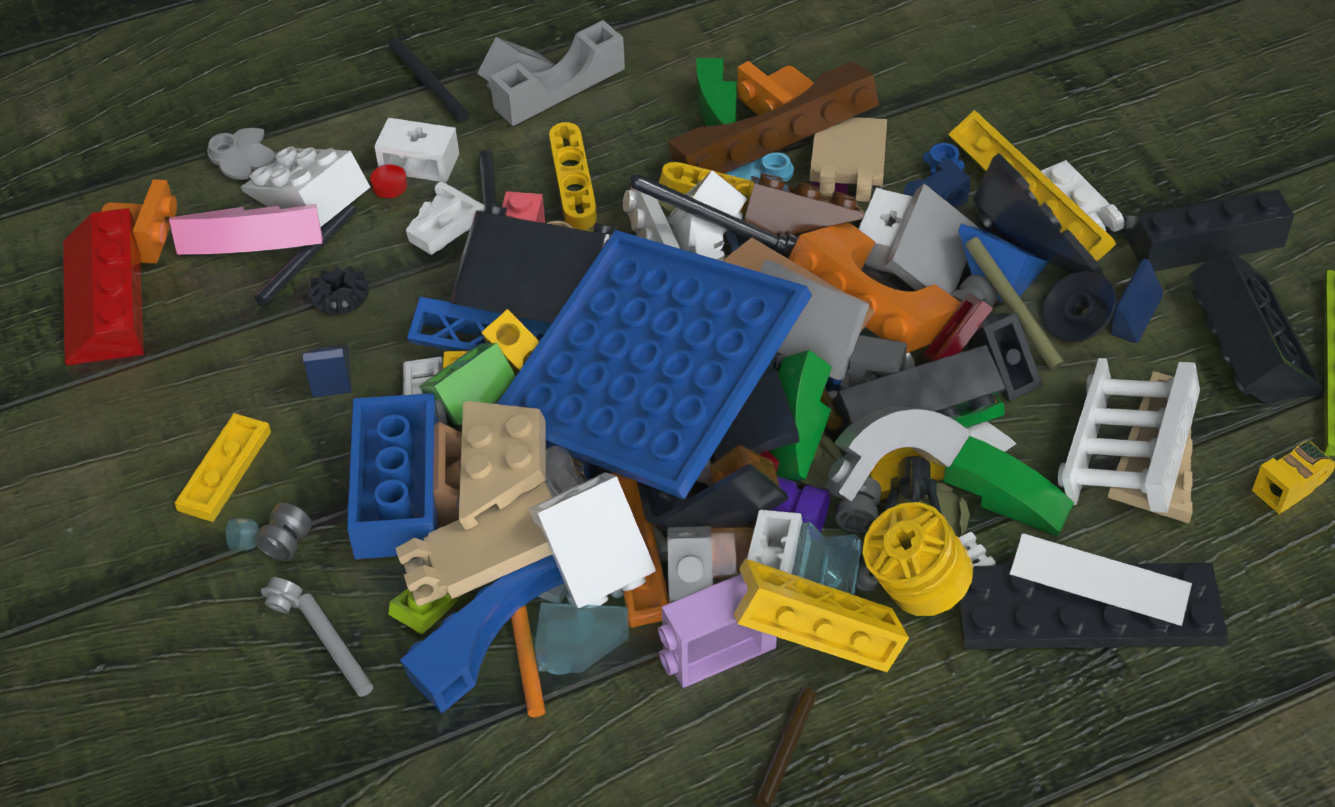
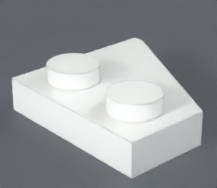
[406,181,484,255]

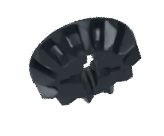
[308,265,369,315]

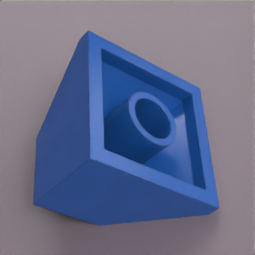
[958,223,1048,302]

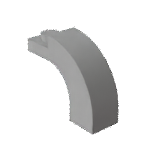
[824,406,971,502]

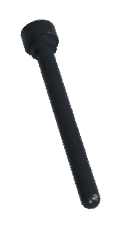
[629,174,799,258]

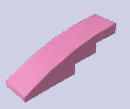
[169,204,323,254]

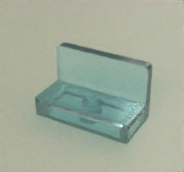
[792,522,862,595]

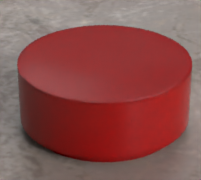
[370,164,408,198]

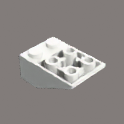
[240,146,370,227]
[667,171,747,253]

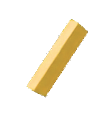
[174,413,271,522]

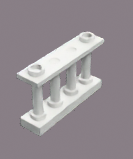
[1058,358,1200,513]

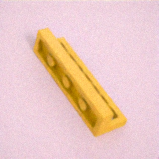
[733,558,909,672]

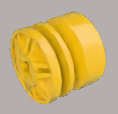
[862,502,973,616]

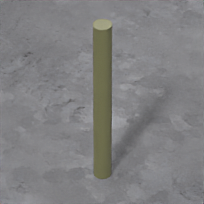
[965,237,1064,370]

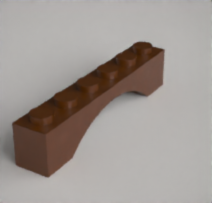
[668,61,879,174]

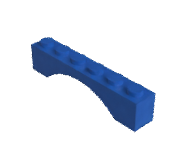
[400,555,564,714]

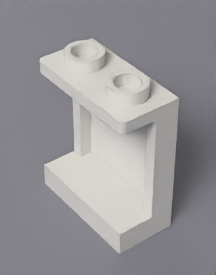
[528,472,656,610]

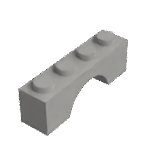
[490,20,625,126]

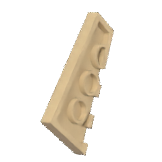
[1108,371,1192,523]

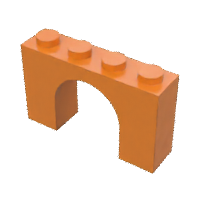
[788,222,961,354]

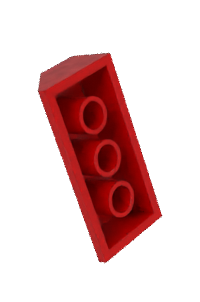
[63,208,144,366]

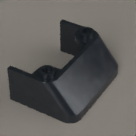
[637,463,789,533]

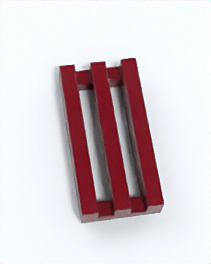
[923,293,993,362]

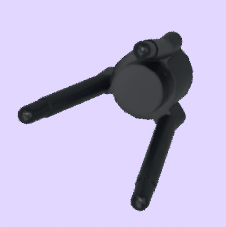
[884,456,942,514]

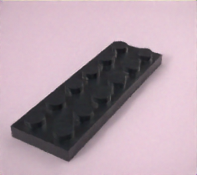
[957,563,1228,649]

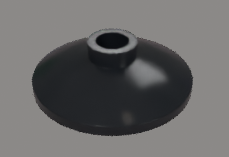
[1043,271,1117,343]

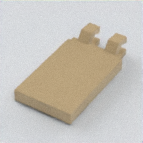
[810,117,887,202]
[395,482,552,606]

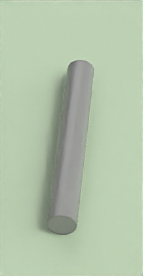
[298,593,373,697]

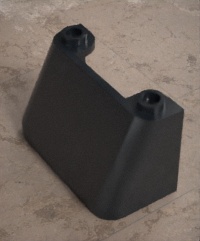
[450,204,617,323]

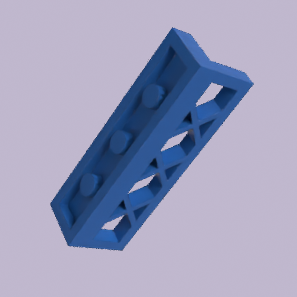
[407,297,552,351]

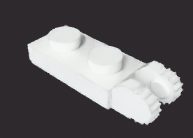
[1041,160,1125,232]

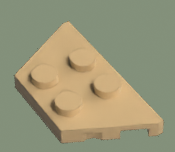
[459,401,546,530]

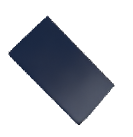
[1110,259,1163,343]

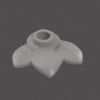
[207,128,276,180]

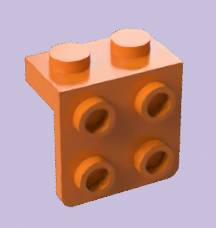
[737,61,814,115]
[102,179,177,264]

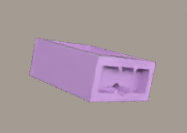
[658,574,777,688]

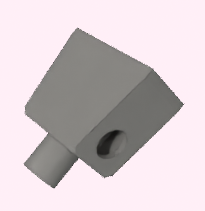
[667,526,713,604]

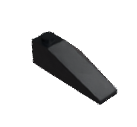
[973,153,1104,276]

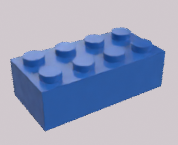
[347,393,439,559]

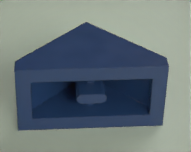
[303,344,352,397]

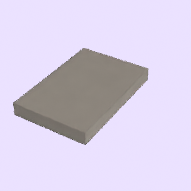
[884,184,979,295]
[760,260,870,380]

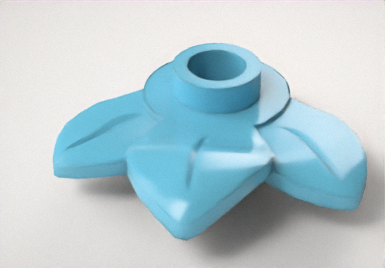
[724,152,794,182]

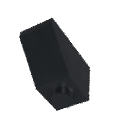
[967,313,1043,401]

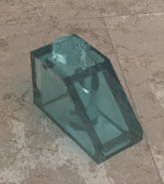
[535,603,630,675]

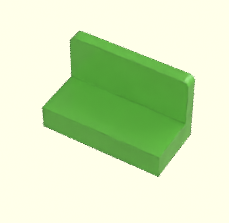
[419,343,516,425]

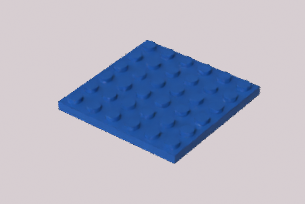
[498,230,812,499]

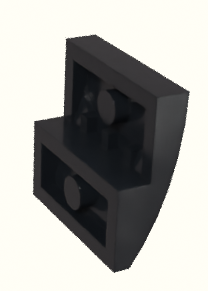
[714,370,800,474]

